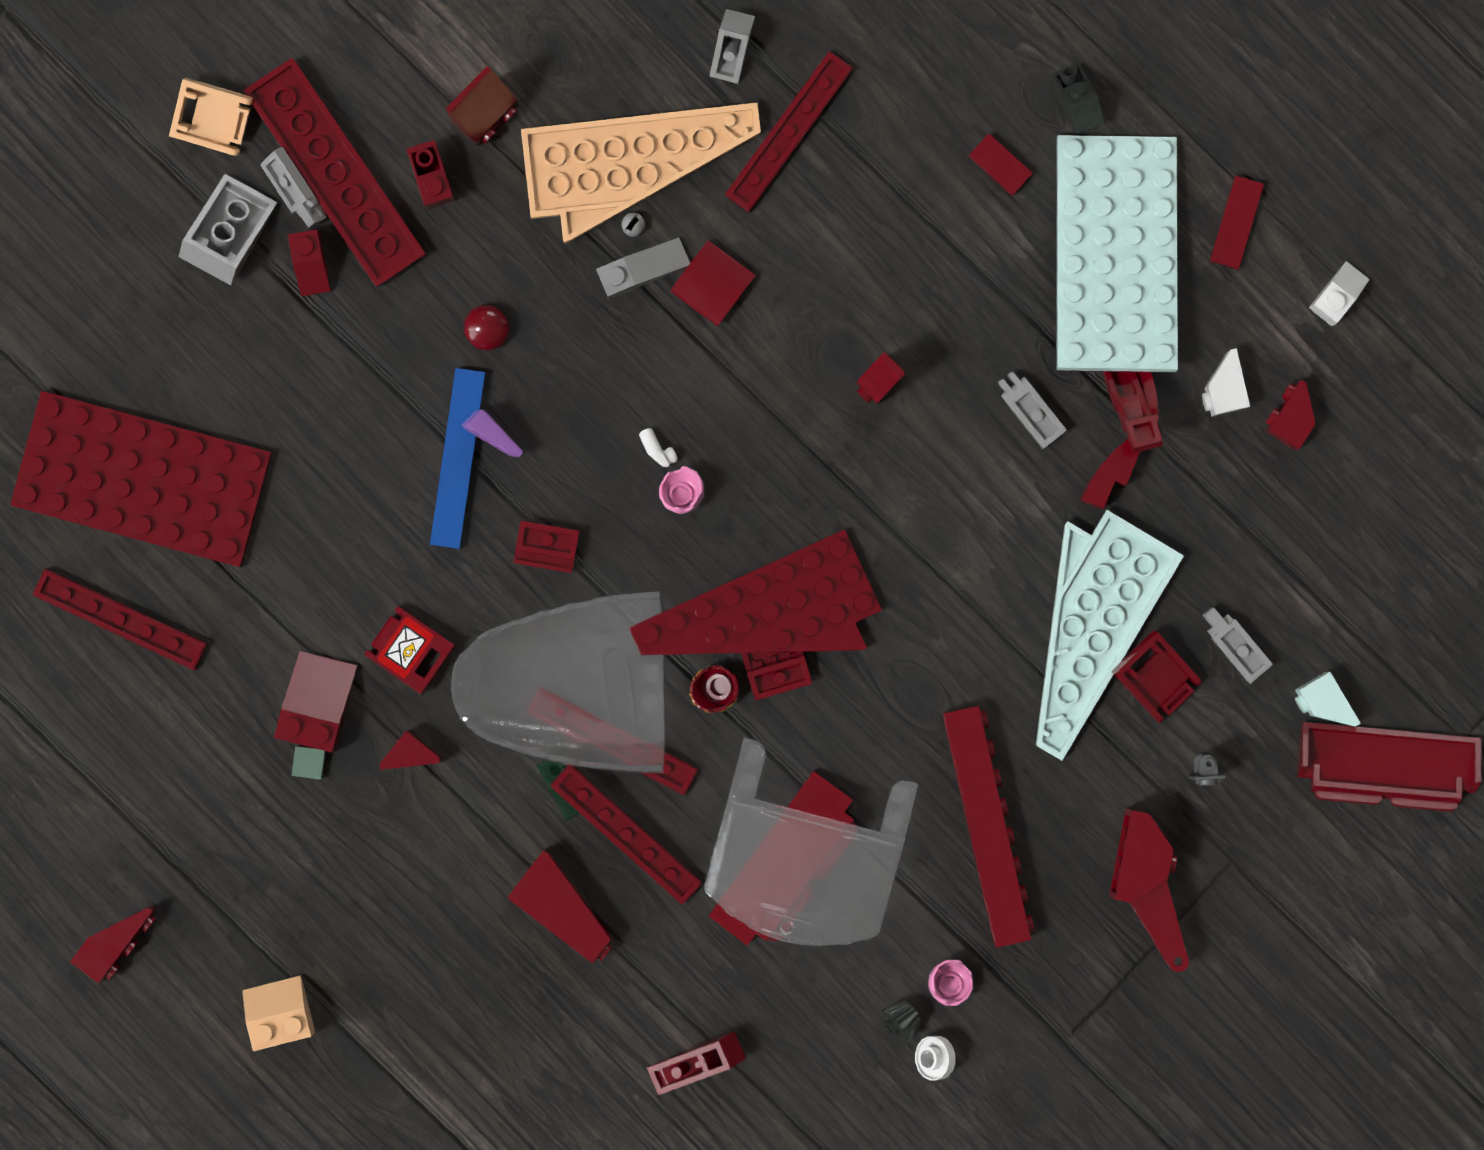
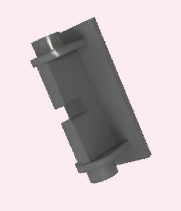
[1188,754,1225,785]

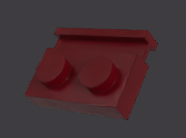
[513,521,580,573]

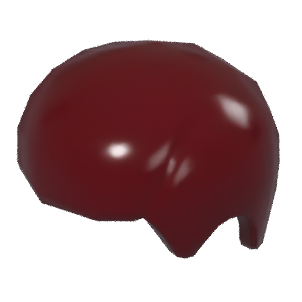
[463,304,510,351]

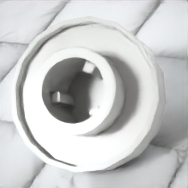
[915,1036,955,1080]

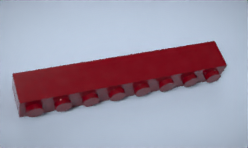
[942,705,1035,948]

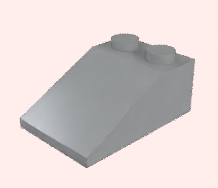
[178,174,277,285]

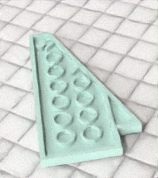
[1036,510,1184,761]

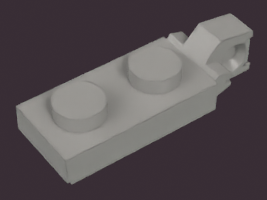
[261,147,326,228]
[1203,607,1273,684]

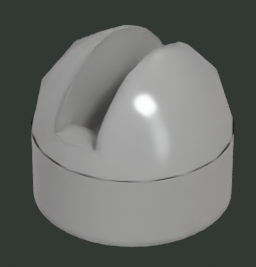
[621,212,645,237]

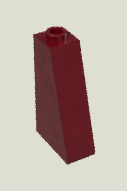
[507,849,612,963]

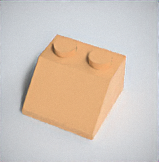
[242,975,315,1051]

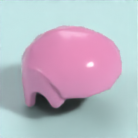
[659,466,704,514]
[928,960,973,1006]

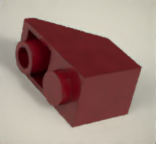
[406,140,455,210]
[1265,380,1315,451]

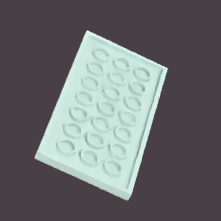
[1057,135,1178,372]

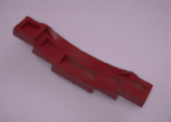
[1102,371,1163,453]

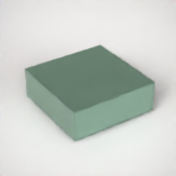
[291,746,326,780]

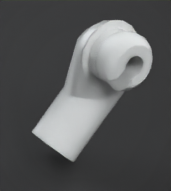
[639,428,678,467]

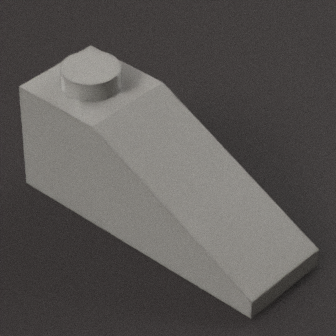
[596,238,690,300]

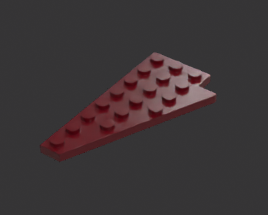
[628,529,882,656]

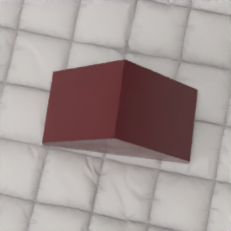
[379,730,442,770]

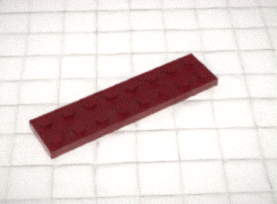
[243,58,426,288]

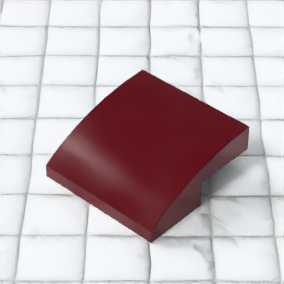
[670,240,756,327]
[741,652,812,701]

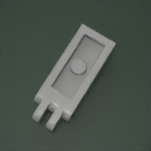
[998,372,1067,449]

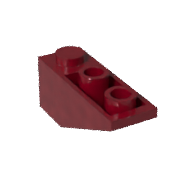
[70,906,157,983]

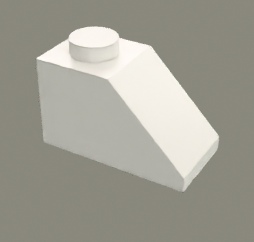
[1309,261,1370,326]
[1202,348,1250,417]

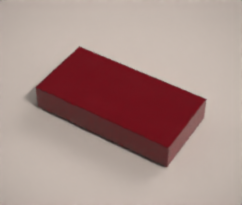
[968,134,1033,196]

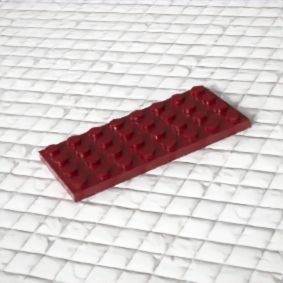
[10,391,272,567]

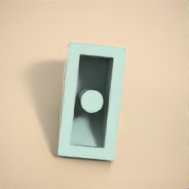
[1295,672,1361,726]

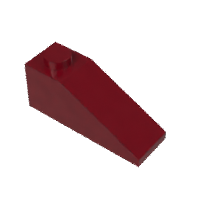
[856,352,905,405]
[647,1031,746,1095]

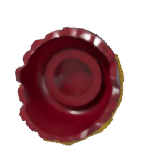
[689,665,739,713]

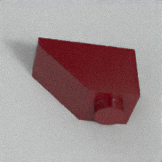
[288,230,331,297]

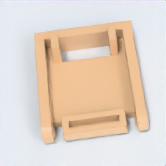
[169,77,253,156]

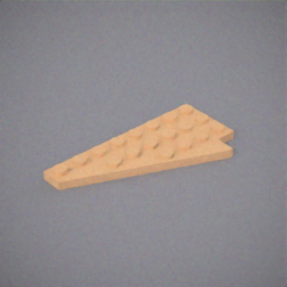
[521,103,761,243]

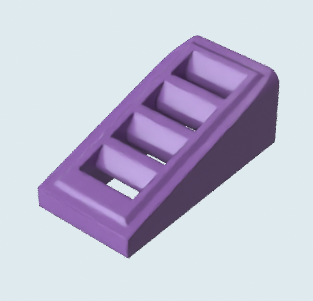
[461,410,523,457]

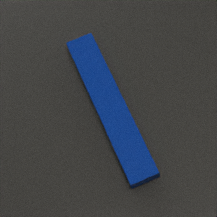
[430,368,486,549]

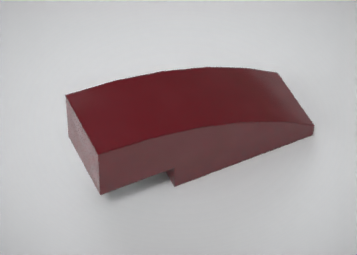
[1079,438,1140,509]

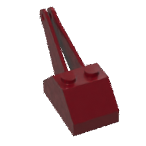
[1109,808,1189,972]

